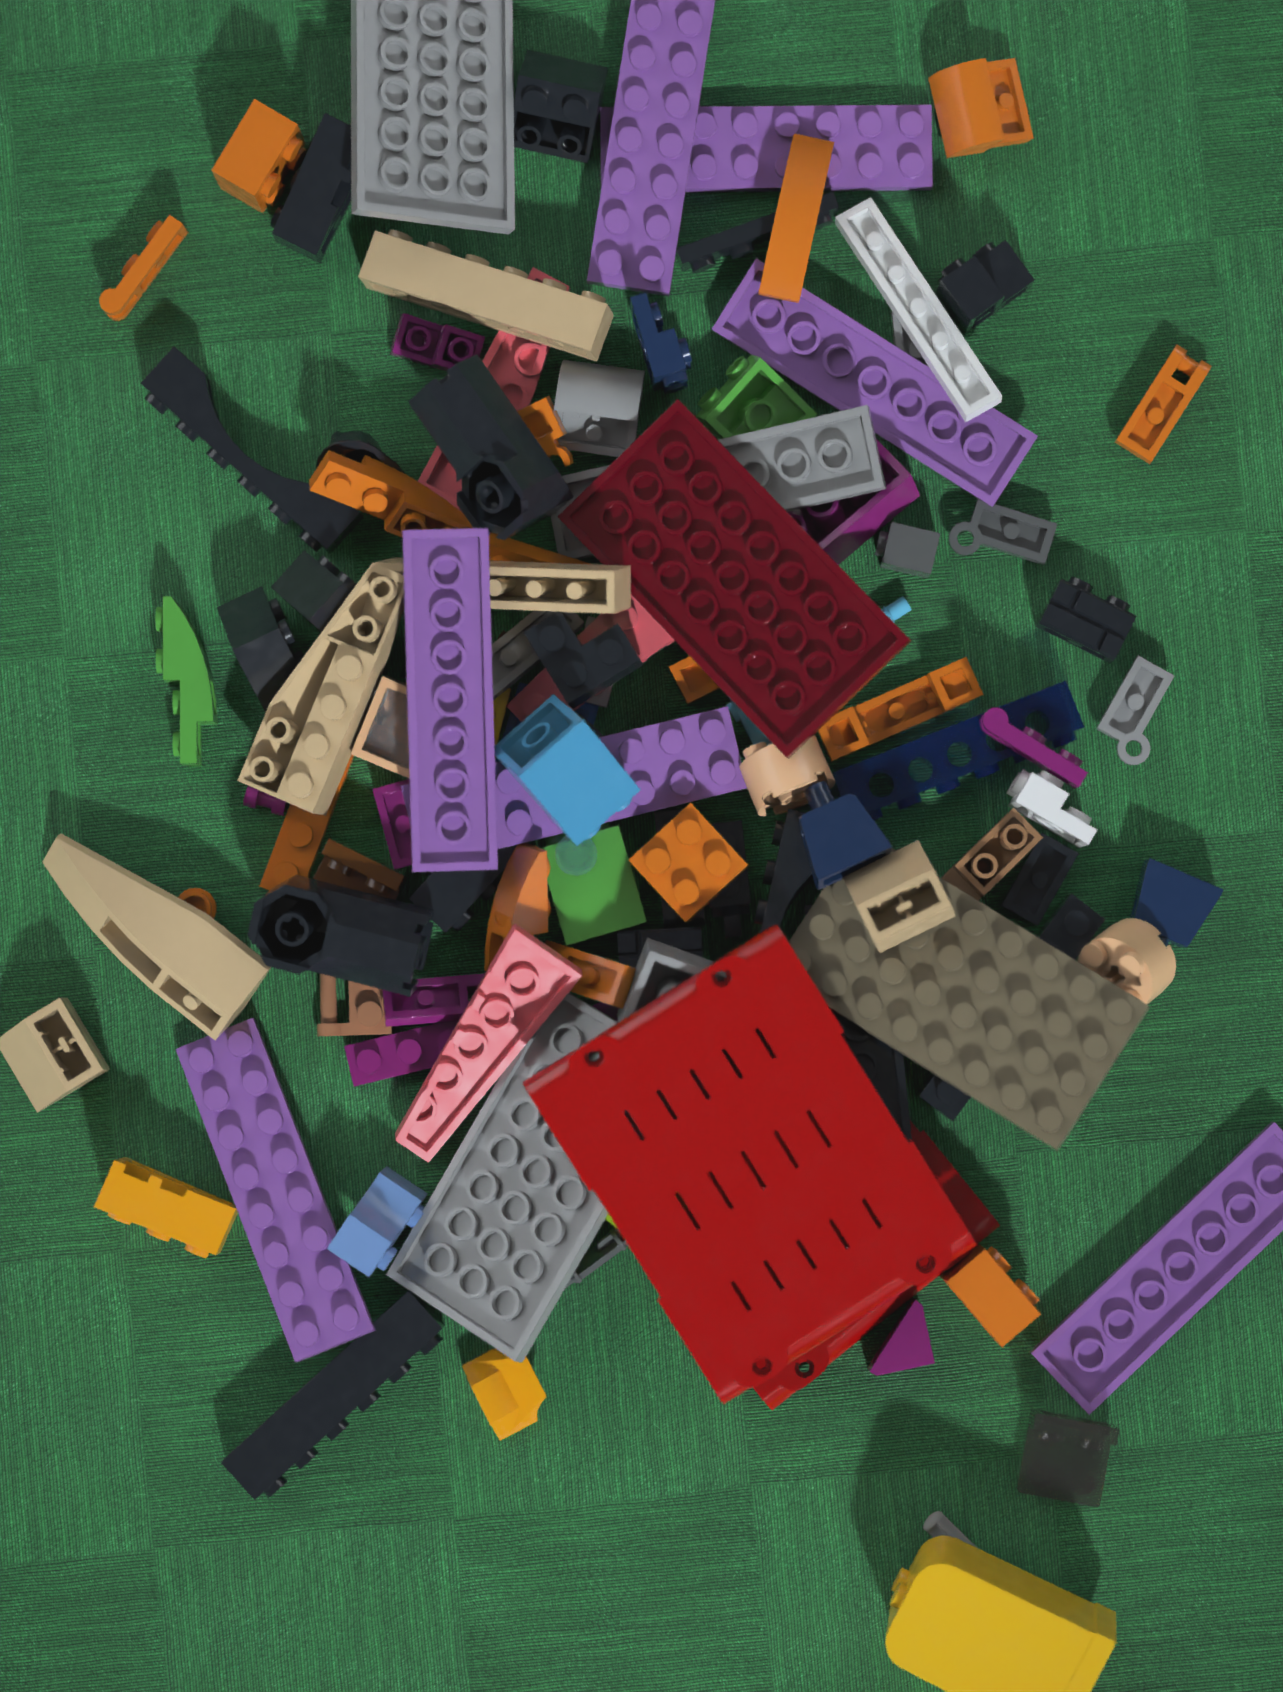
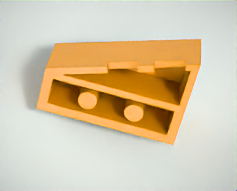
[94,1157,238,1258]

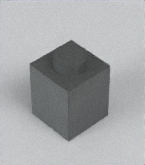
[875,522,941,578]

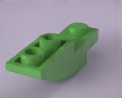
[155,596,218,766]

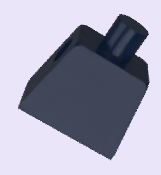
[799,781,892,890]
[1130,858,1223,948]

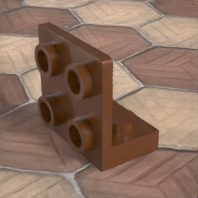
[313,839,407,900]

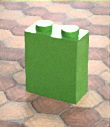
[541,822,647,946]

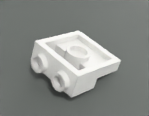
[1006,769,1097,848]

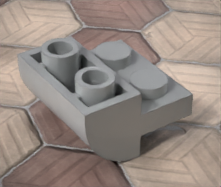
[554,360,645,457]

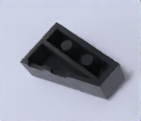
[270,113,351,263]

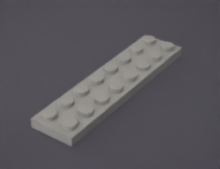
[551,405,886,560]

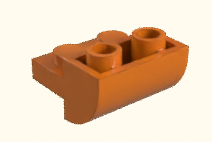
[928,58,1034,158]

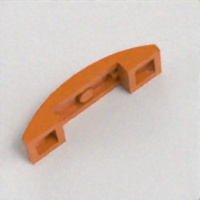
[758,133,834,303]
[818,657,983,762]

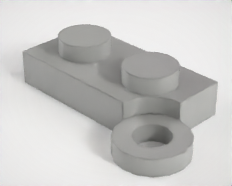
[1096,655,1174,765]

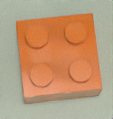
[211,99,307,213]
[629,803,748,923]
[940,1244,1041,1347]

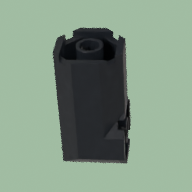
[409,354,574,540]
[247,875,434,996]

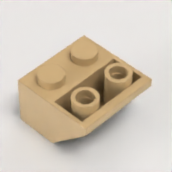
[842,840,956,953]
[0,998,110,1113]

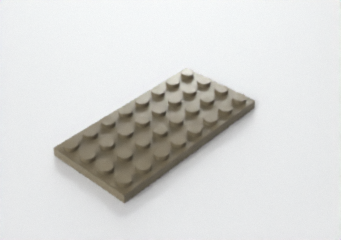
[789,848,1149,1152]

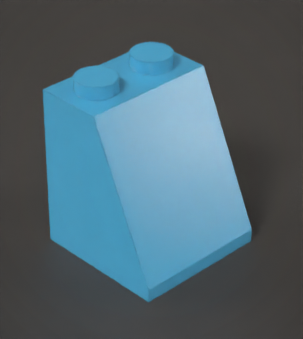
[494,694,641,846]

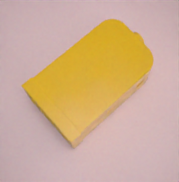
[885,1536,1117,1692]

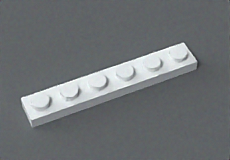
[835,197,1002,422]

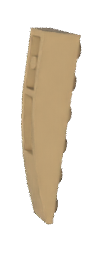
[237,563,404,816]
[42,833,271,1040]

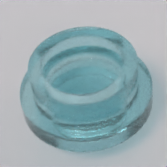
[555,836,597,876]

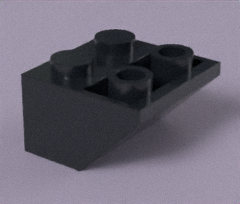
[514,50,608,163]

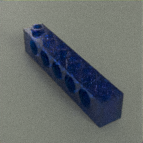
[832,681,1084,820]

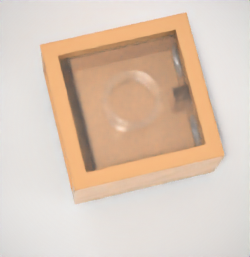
[351,675,409,778]

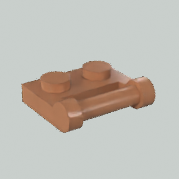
[316,973,393,1036]

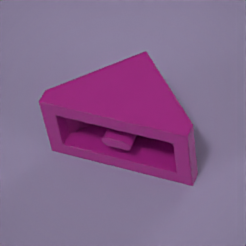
[867,1297,935,1376]

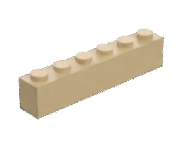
[358,230,614,362]
[375,557,631,614]

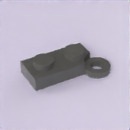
[948,499,1057,565]

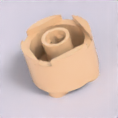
[739,735,835,816]
[1077,918,1176,1004]

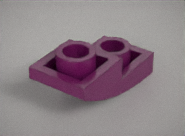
[390,313,485,371]

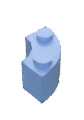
[327,1166,428,1277]

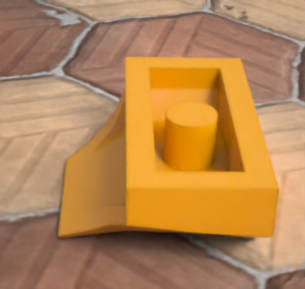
[462,1348,547,1441]

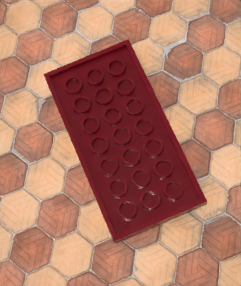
[557,399,911,759]

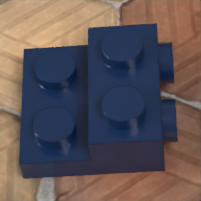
[630,293,692,394]

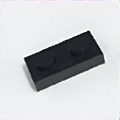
[1000,833,1079,926]

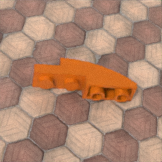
[309,450,473,537]
[484,842,551,971]

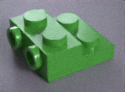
[696,355,817,439]

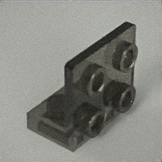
[1017,1408,1120,1507]

